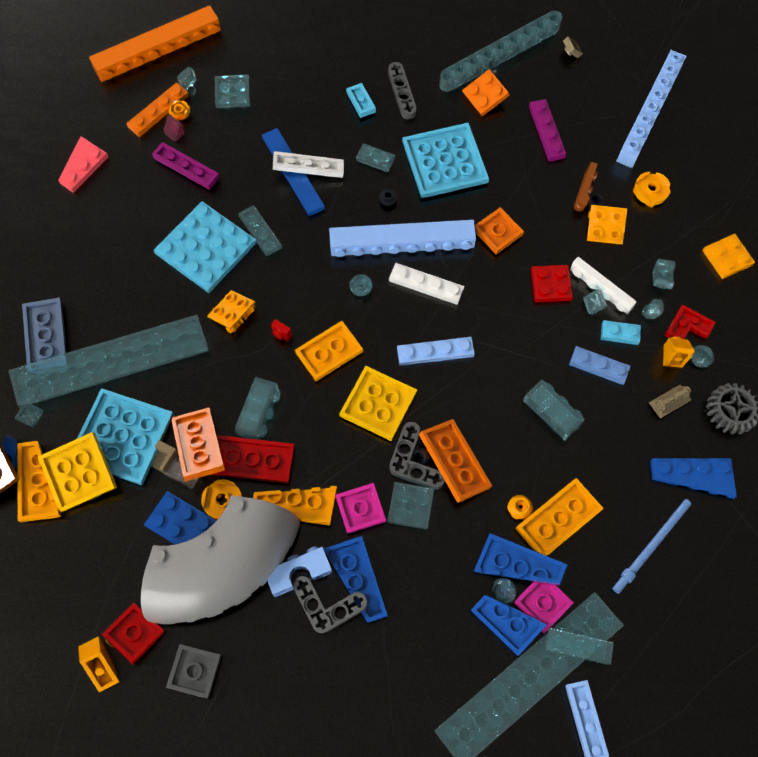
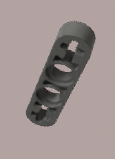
[388,62,416,119]

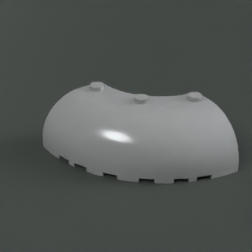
[141,495,300,624]

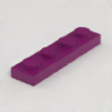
[529,99,566,161]
[152,142,220,190]

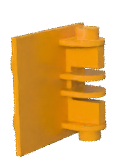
[587,205,627,245]
[207,290,256,333]

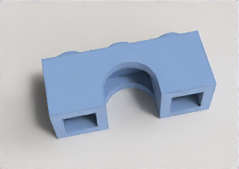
[267,546,332,597]

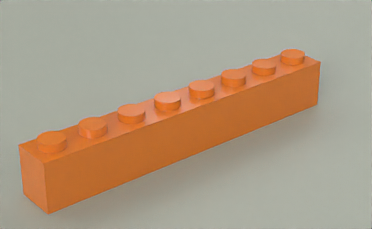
[89,5,221,82]

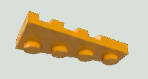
[17,441,61,522]
[253,486,337,526]

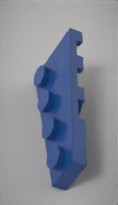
[650,458,737,499]
[474,533,568,585]
[323,536,388,623]

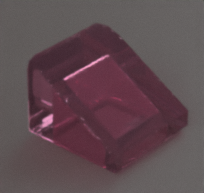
[164,114,184,141]

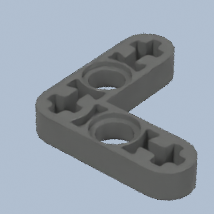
[389,422,445,490]
[293,576,369,633]

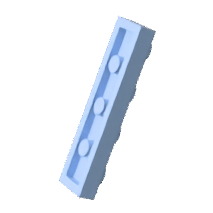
[397,337,474,366]
[565,680,609,757]

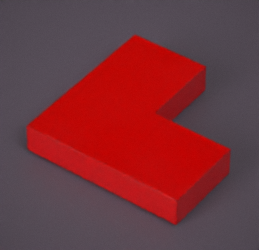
[664,304,716,339]

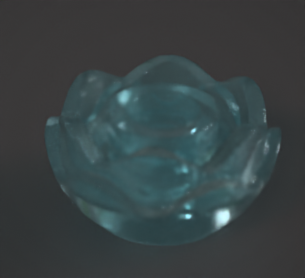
[349,275,372,296]
[641,299,664,319]
[691,345,714,367]
[492,578,516,604]

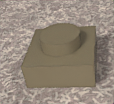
[563,37,583,58]

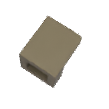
[151,440,179,475]

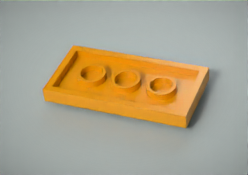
[515,478,604,556]

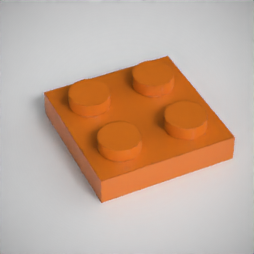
[462,69,510,117]
[474,207,524,254]

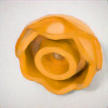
[169,100,190,120]
[507,495,533,520]

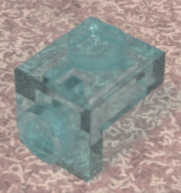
[652,259,676,289]

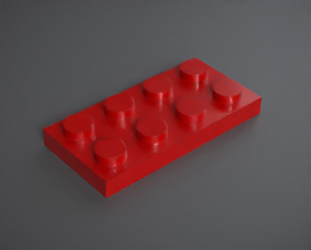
[210,435,295,484]

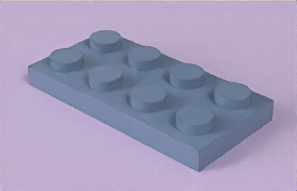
[22,298,68,375]

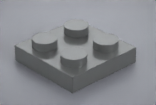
[166,644,222,699]

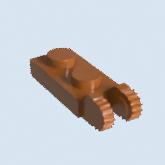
[574,162,598,212]

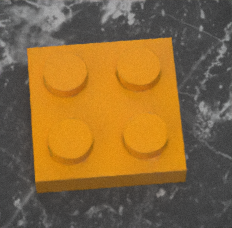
[703,234,755,279]

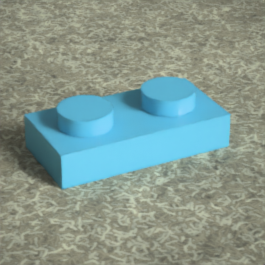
[346,83,376,118]
[601,320,641,345]

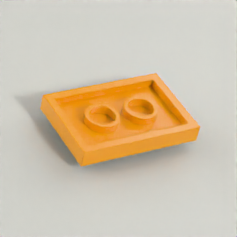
[295,321,363,381]

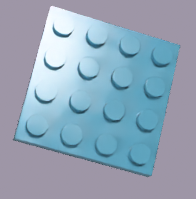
[402,123,489,198]
[154,201,257,293]
[77,388,174,485]

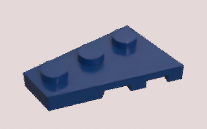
[471,594,547,656]

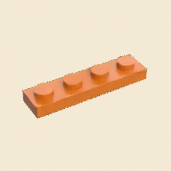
[126,83,189,137]

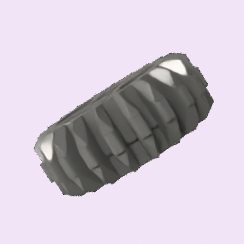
[706,383,758,435]

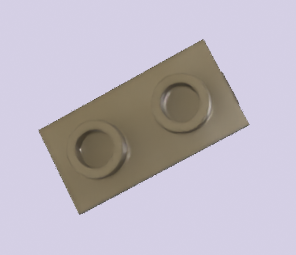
[649,385,692,419]

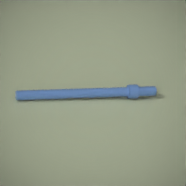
[612,499,691,594]

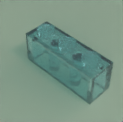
[234,377,280,440]
[523,380,585,441]

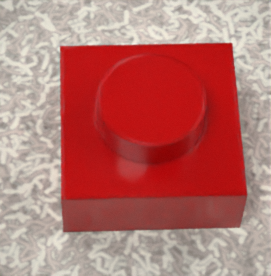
[271,319,292,342]

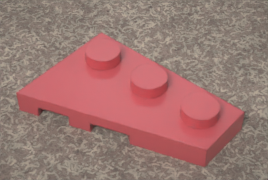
[58,136,108,193]

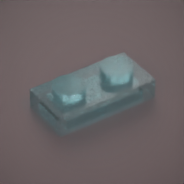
[356,143,395,172]

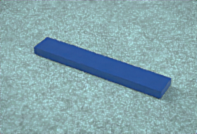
[262,128,325,216]

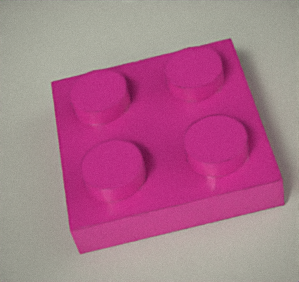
[335,483,386,534]
[513,582,573,633]

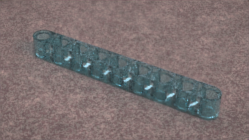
[439,11,562,92]

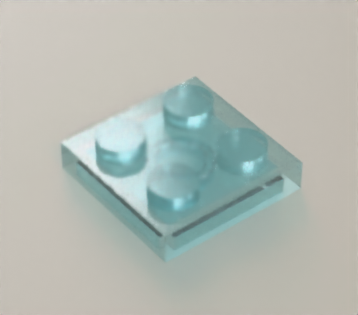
[215,74,250,108]
[388,482,434,530]

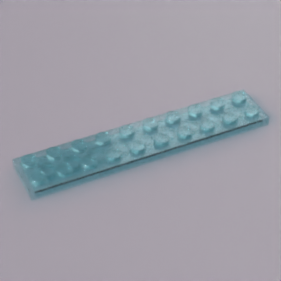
[8,315,209,408]
[434,592,624,757]

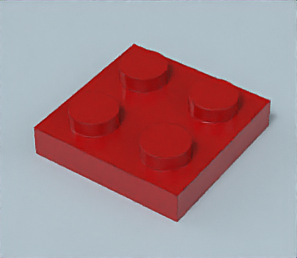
[531,265,573,302]
[102,603,164,664]

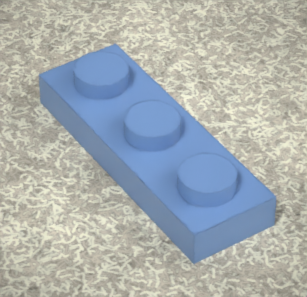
[569,346,630,385]

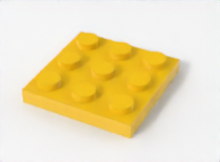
[339,366,417,441]
[38,432,117,512]

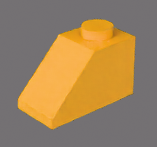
[663,337,694,368]
[78,636,119,692]

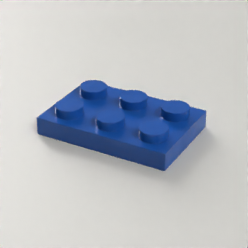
[144,491,216,545]

